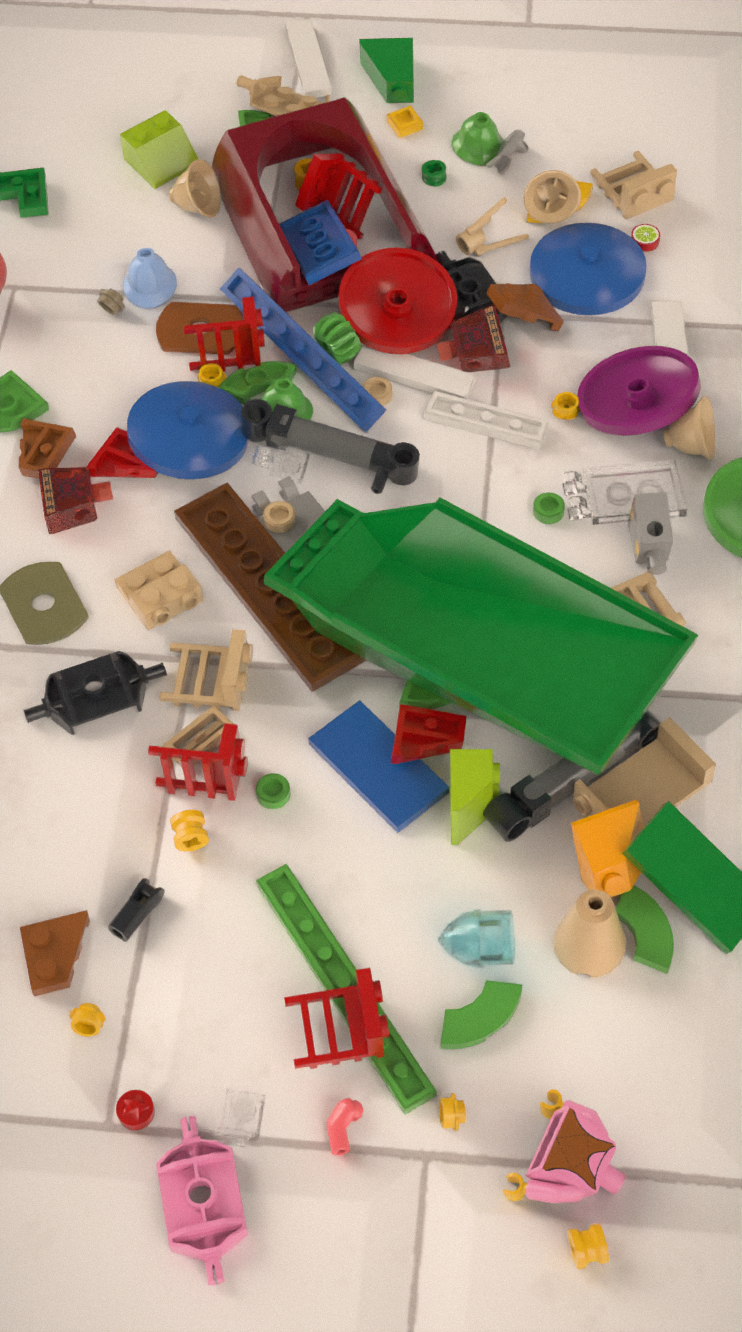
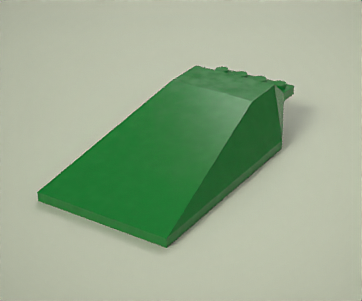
[264,497,698,776]

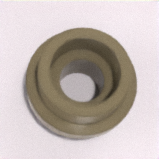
[97,288,125,315]

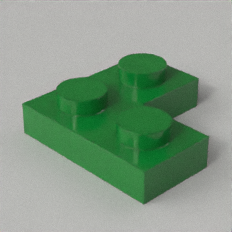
[0,167,49,218]

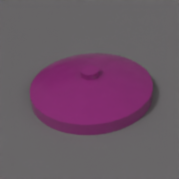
[577,346,701,436]

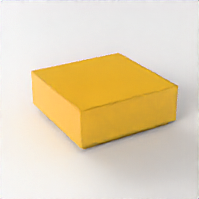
[387,105,423,138]

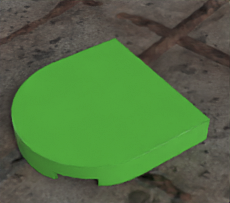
[0,370,49,432]

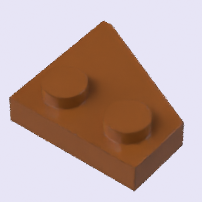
[486,283,564,331]
[18,418,76,479]
[20,910,90,997]

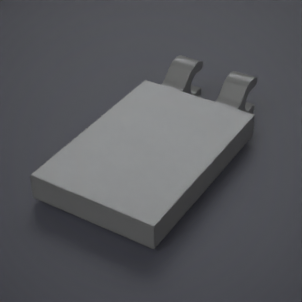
[251,476,325,553]

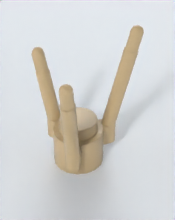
[456,197,529,257]

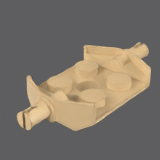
[236,75,330,116]

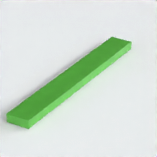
[256,864,437,1115]

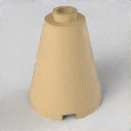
[554,889,626,977]

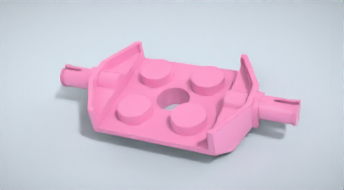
[156,1116,248,1285]

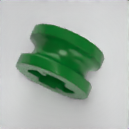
[421,160,447,187]

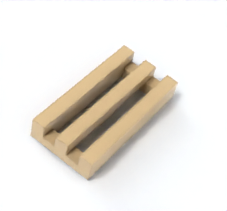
[163,705,234,768]

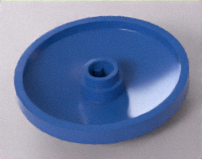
[530,223,647,315]
[127,381,249,479]

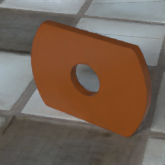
[156,302,243,355]

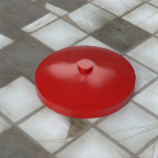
[338,247,457,354]

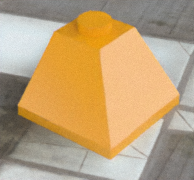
[571,800,643,897]

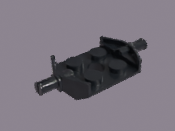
[436,251,508,341]
[23,651,167,735]

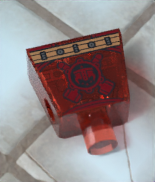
[437,304,511,373]
[38,467,114,535]

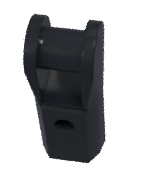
[108,878,165,942]

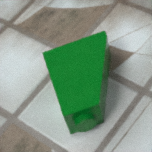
[359,38,414,103]

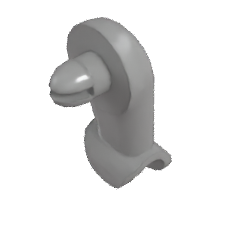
[486,130,529,175]

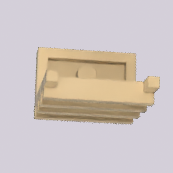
[590,150,677,220]
[159,629,253,711]

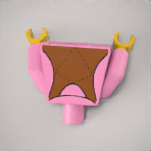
[503,1089,625,1203]

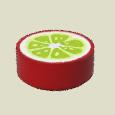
[631,224,660,252]

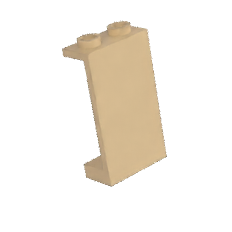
[573,717,716,828]

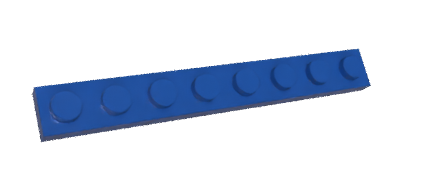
[220,267,387,433]

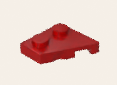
[86,427,158,478]
[391,704,467,764]

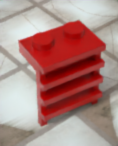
[295,153,383,239]
[183,296,265,372]
[148,723,248,801]
[284,968,389,1069]

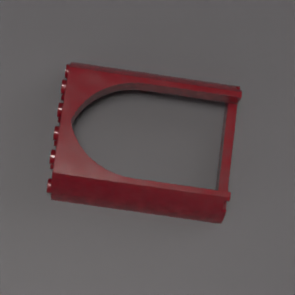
[212,97,438,312]

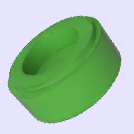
[533,492,565,524]
[255,773,291,809]

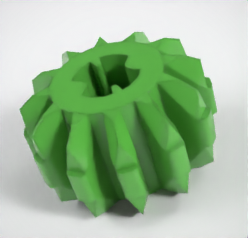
[313,312,361,365]

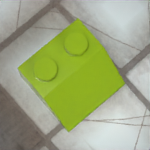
[120,110,199,189]
[450,749,500,845]

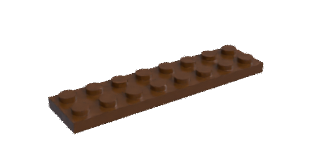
[174,482,367,692]

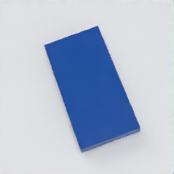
[279,200,362,285]
[308,700,449,833]

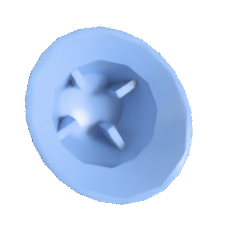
[123,248,177,308]

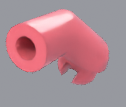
[326,1098,363,1155]

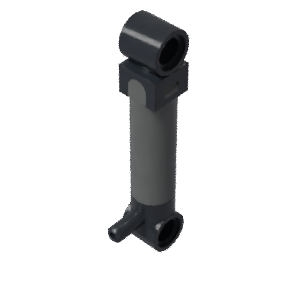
[241,399,420,494]
[483,709,661,842]

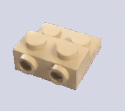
[114,550,203,630]

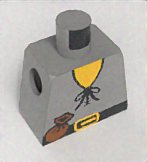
[628,492,673,575]

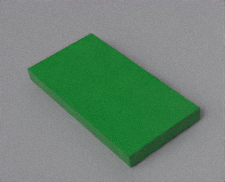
[622,801,742,954]

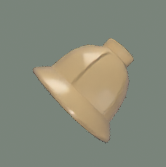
[169,159,221,218]
[523,170,581,223]
[663,396,715,460]

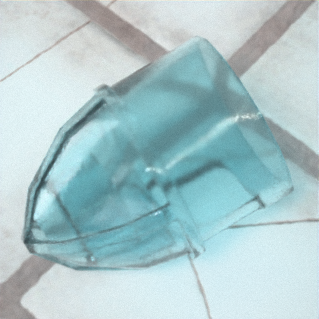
[438,909,515,968]

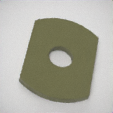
[0,562,89,645]

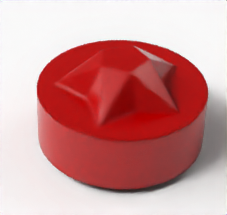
[116,1090,155,1130]

